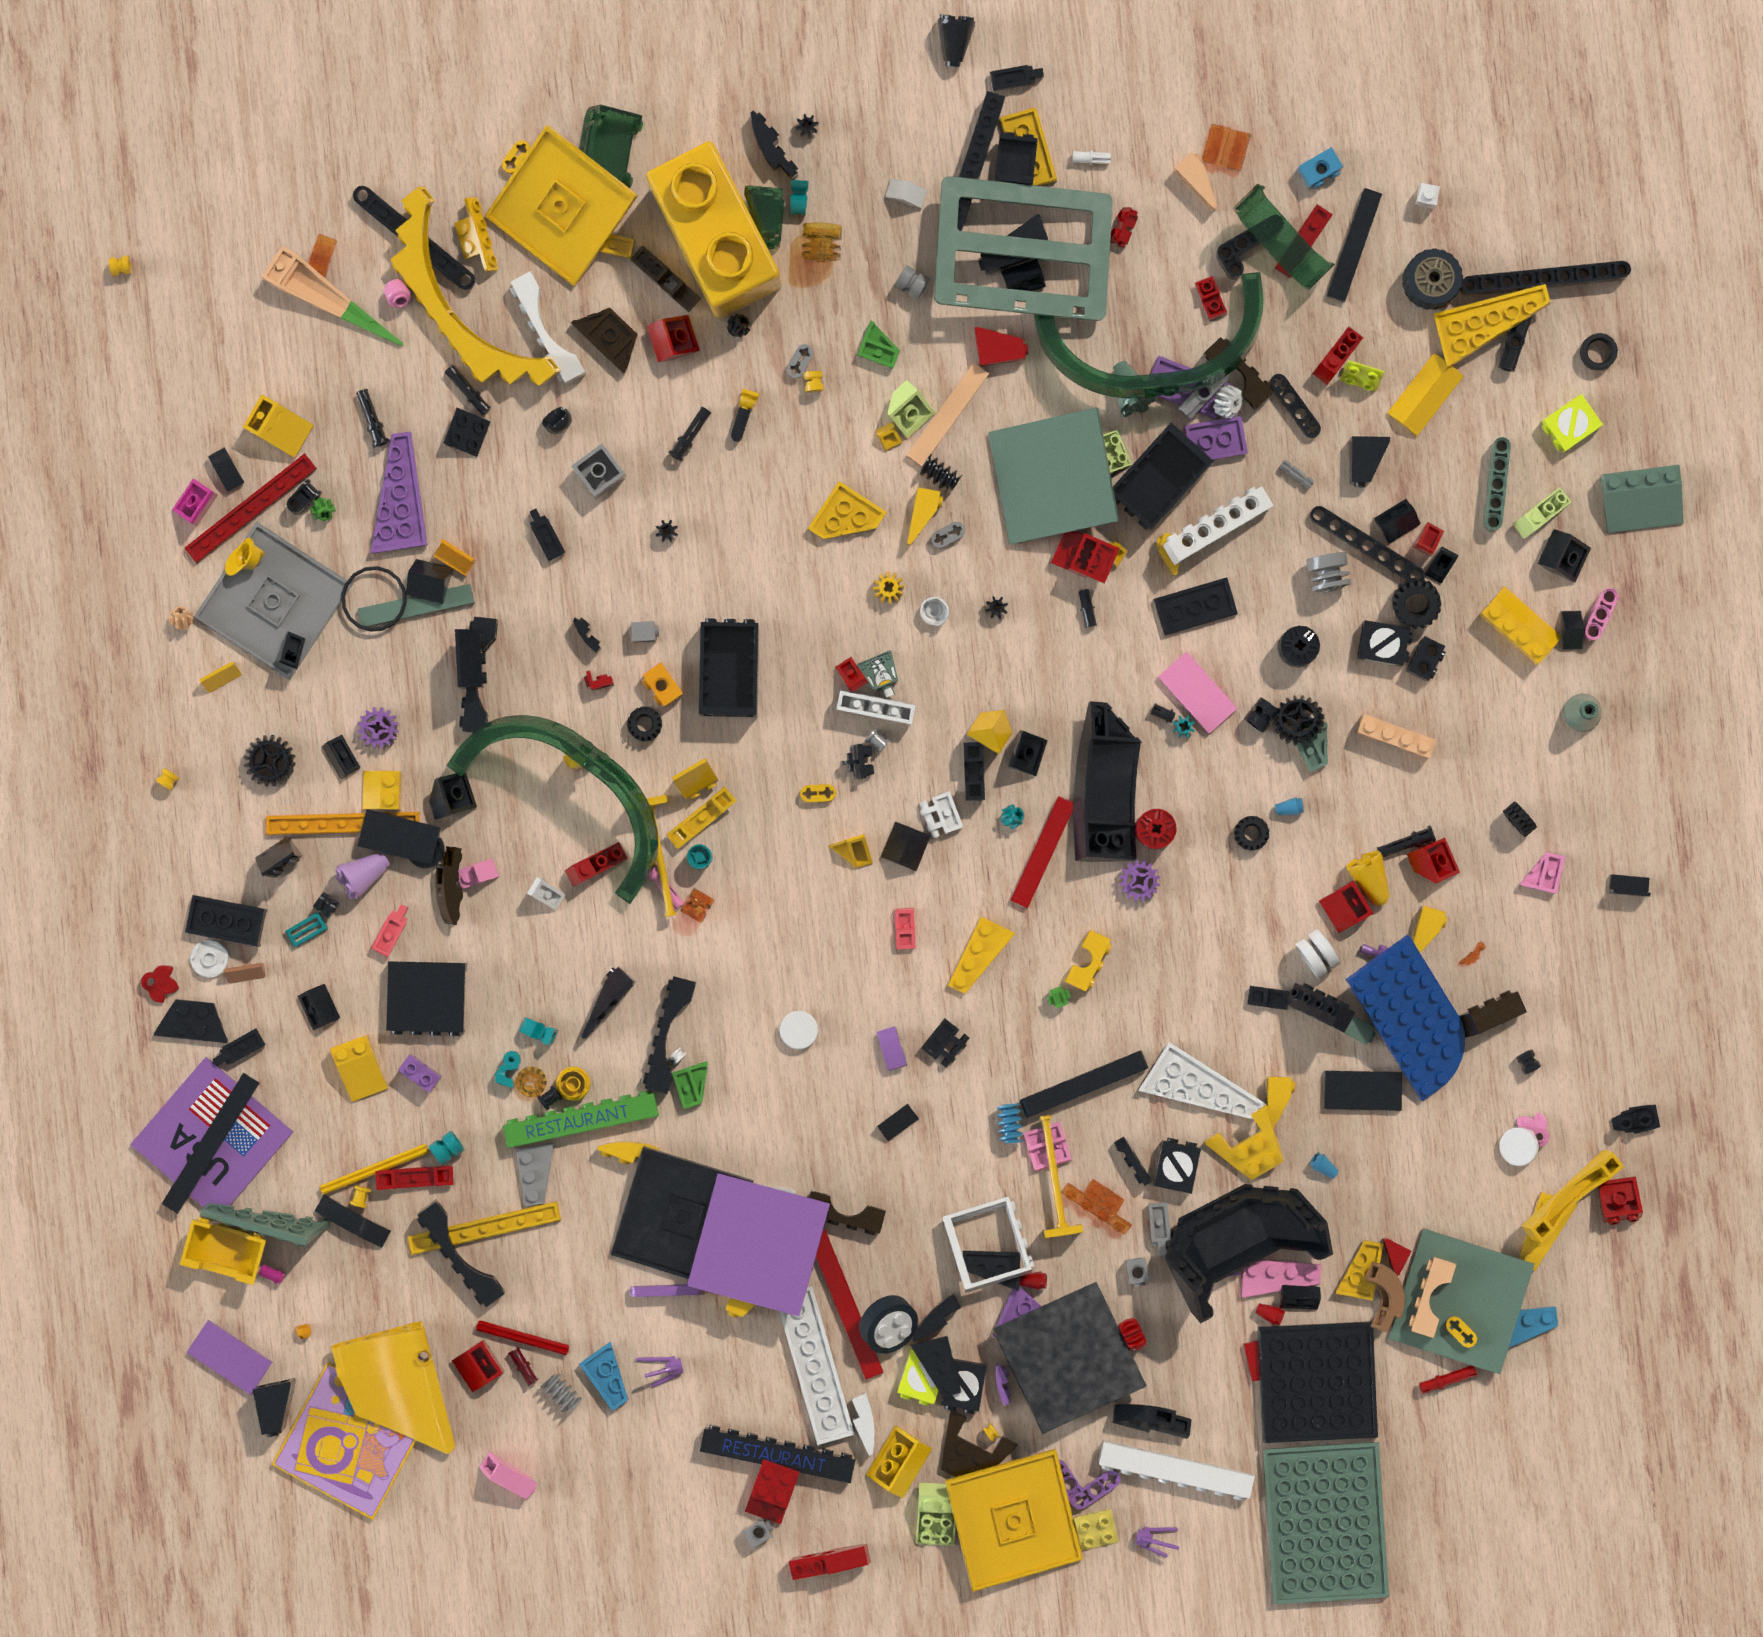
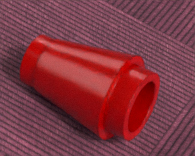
[1020,1271,1047,1290]
[1255,1303,1285,1326]

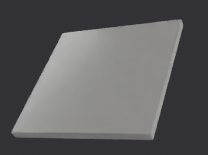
[193,521,353,680]

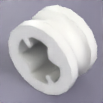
[668,1047,687,1066]

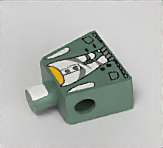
[857,650,898,699]

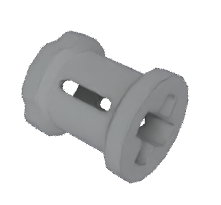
[865,728,890,753]

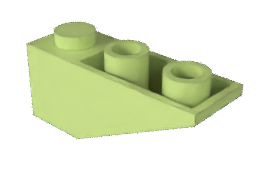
[1513,487,1571,539]

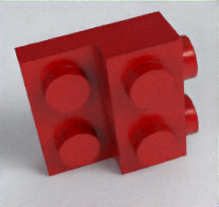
[1598,1176,1643,1225]

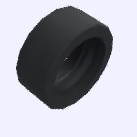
[1580,333,1618,371]

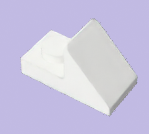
[527,877,566,910]

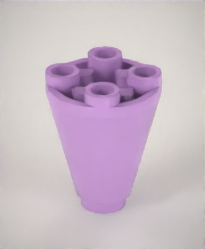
[335,853,390,900]

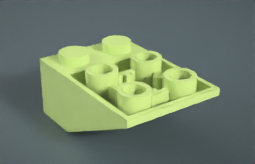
[1103,430,1132,474]
[916,1483,956,1546]

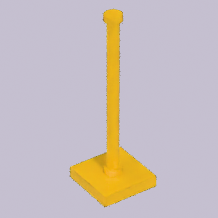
[628,795,677,917]
[1039,1115,1083,1238]

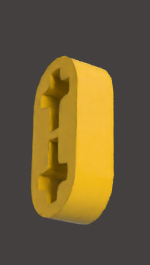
[502,140,530,174]
[800,784,836,803]
[1446,1316,1477,1348]

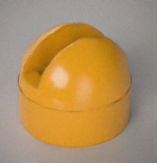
[295,1324,311,1339]

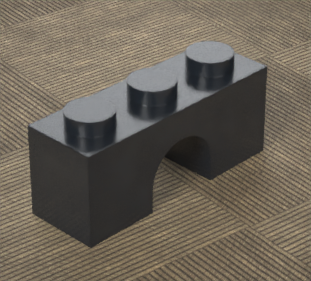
[963,742,985,801]

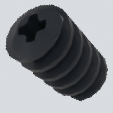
[920,453,963,493]

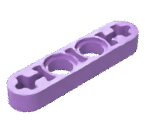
[630,1284,705,1297]

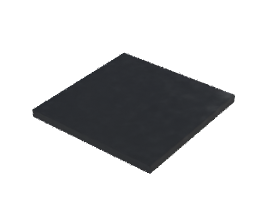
[611,1146,754,1279]
[992,1282,1147,1435]

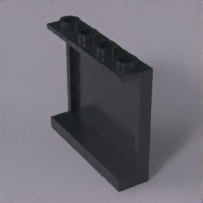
[386,961,467,1036]

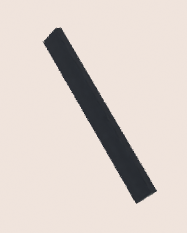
[161,1073,260,1214]

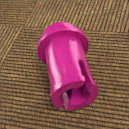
[259,1264,285,1285]

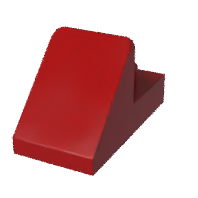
[835,657,868,692]

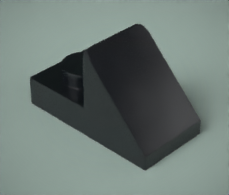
[276,631,306,669]

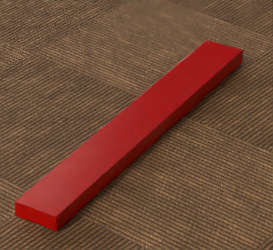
[184,453,317,563]
[816,1229,884,1380]

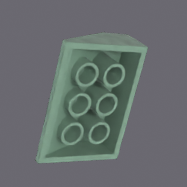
[1600,465,1683,533]

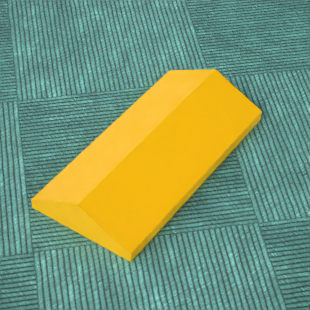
[1387,353,1464,437]

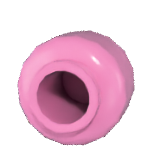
[384,279,411,308]

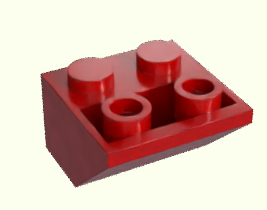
[1319,881,1374,934]
[451,1339,505,1393]

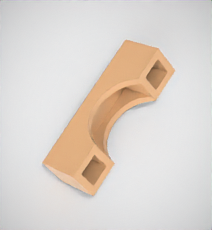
[1356,714,1437,759]
[1409,1257,1456,1338]

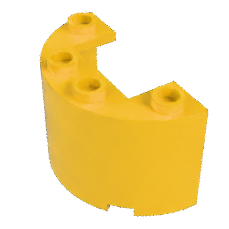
[179,1217,266,1285]

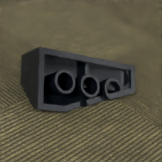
[581,966,636,1039]

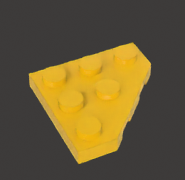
[807,481,887,540]

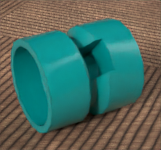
[687,844,713,870]
[429,1131,465,1166]

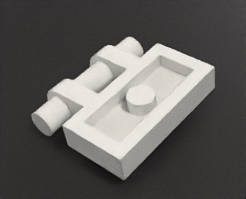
[919,791,963,838]

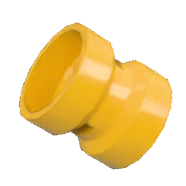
[109,255,132,277]
[804,371,824,393]

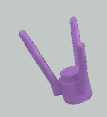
[636,1356,684,1387]
[1135,1526,1180,1557]

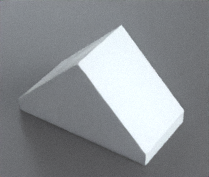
[885,179,927,209]

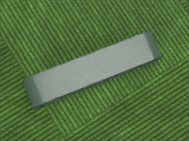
[1483,437,1511,532]

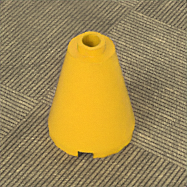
[1346,850,1390,906]

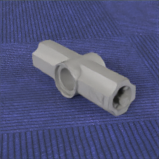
[1178,366,1230,420]

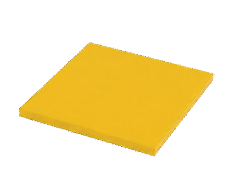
[484,125,639,286]
[945,1449,1083,1592]

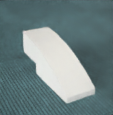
[852,1392,875,1456]

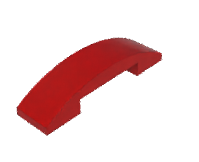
[375,1166,454,1190]

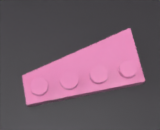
[1241,1260,1321,1298]

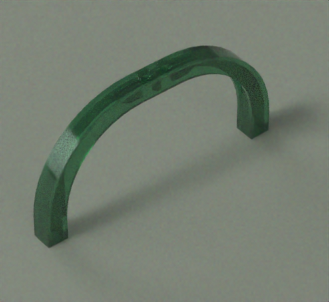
[1033,272,1264,398]
[446,715,658,904]

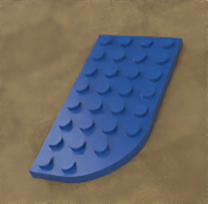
[1345,935,1465,1101]

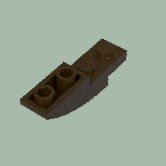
[435,846,463,925]

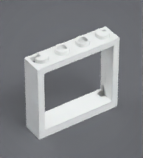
[942,1196,1034,1293]

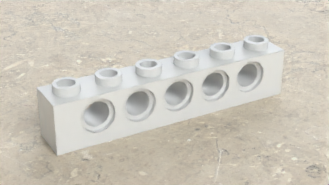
[1163,486,1274,565]

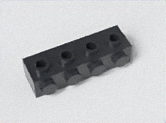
[1285,983,1355,1033]

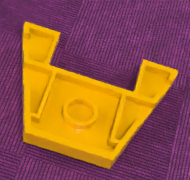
[1204,1105,1284,1180]

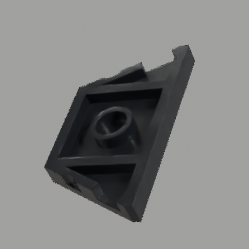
[154,999,228,1043]

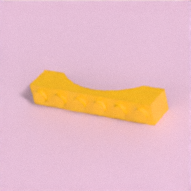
[1521,1149,1624,1243]

